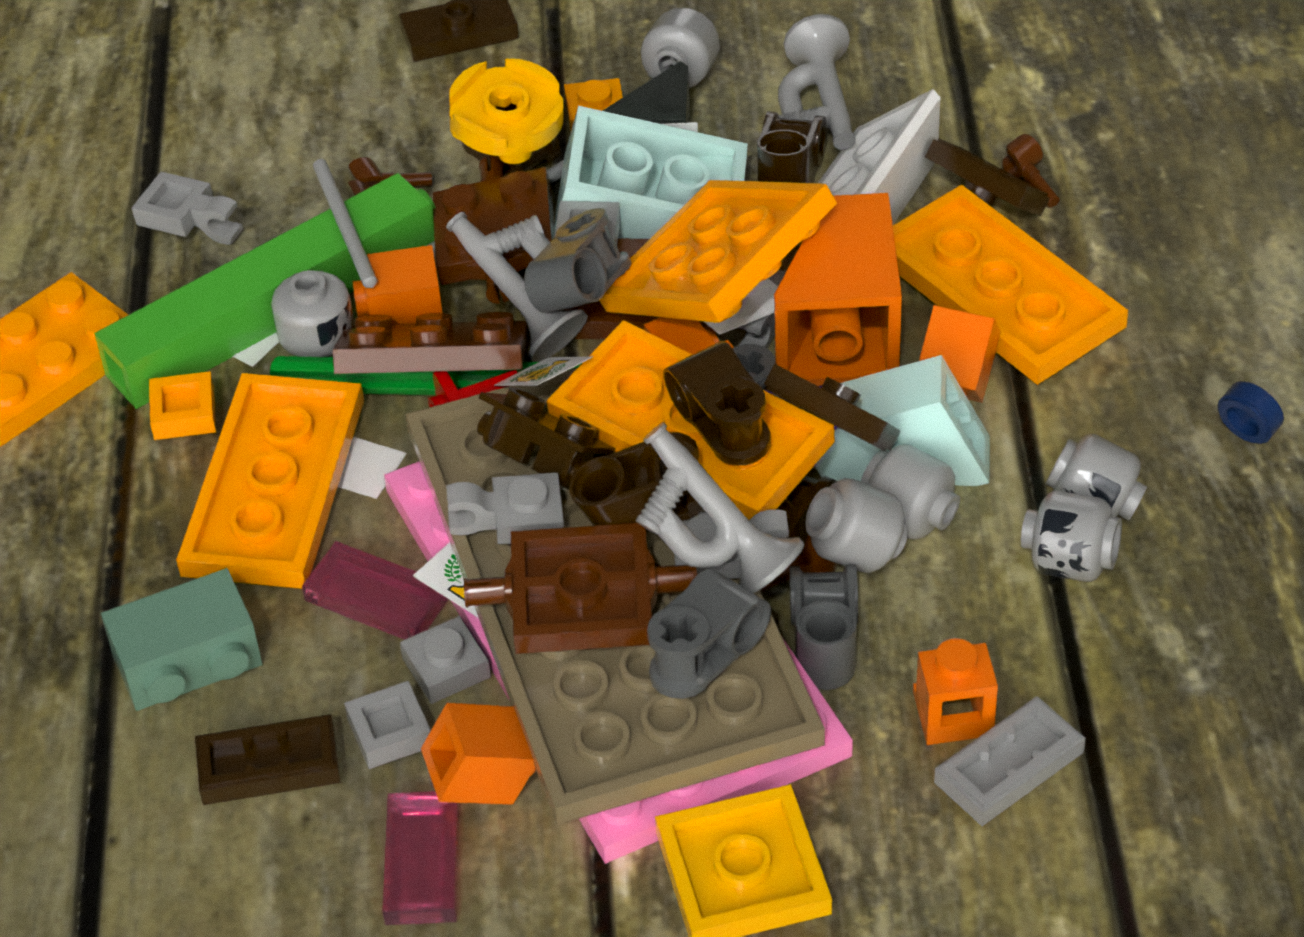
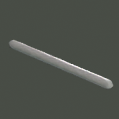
[313,159,377,288]

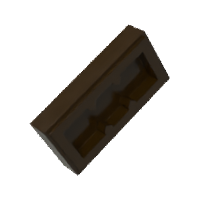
[399,0,519,62]
[925,138,1050,216]
[764,364,901,452]
[195,714,341,805]

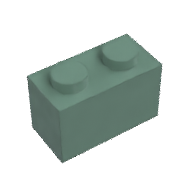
[101,568,262,711]

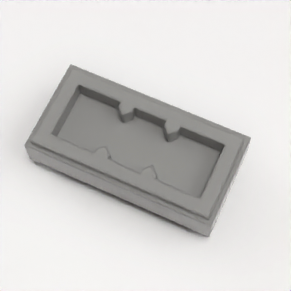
[934,696,1086,826]

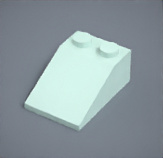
[554,106,748,239]

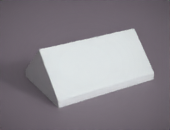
[797,89,940,245]

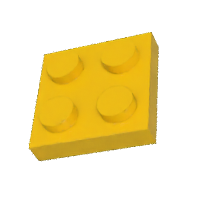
[655,784,832,937]

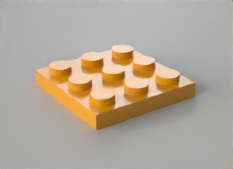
[599,180,837,323]

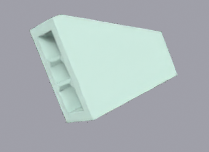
[815,355,990,486]

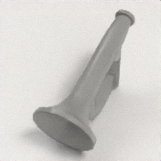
[778,14,856,150]
[446,212,588,362]
[635,422,805,593]

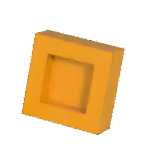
[564,78,623,133]
[149,371,216,440]

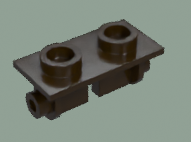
[477,387,616,490]

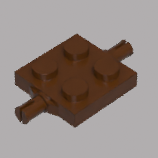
[433,155,555,304]
[464,523,697,654]

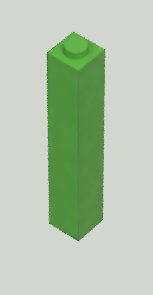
[94,173,436,409]

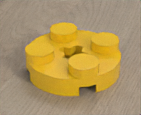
[449,59,563,164]

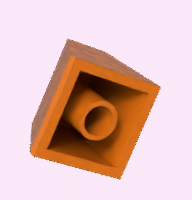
[774,193,902,386]

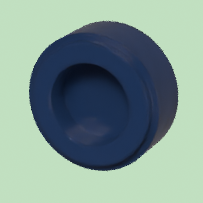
[1218,381,1284,444]

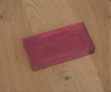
[302,541,449,640]
[382,791,459,925]

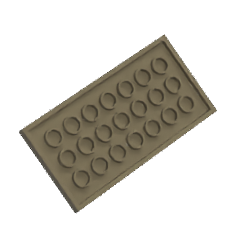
[405,368,825,825]

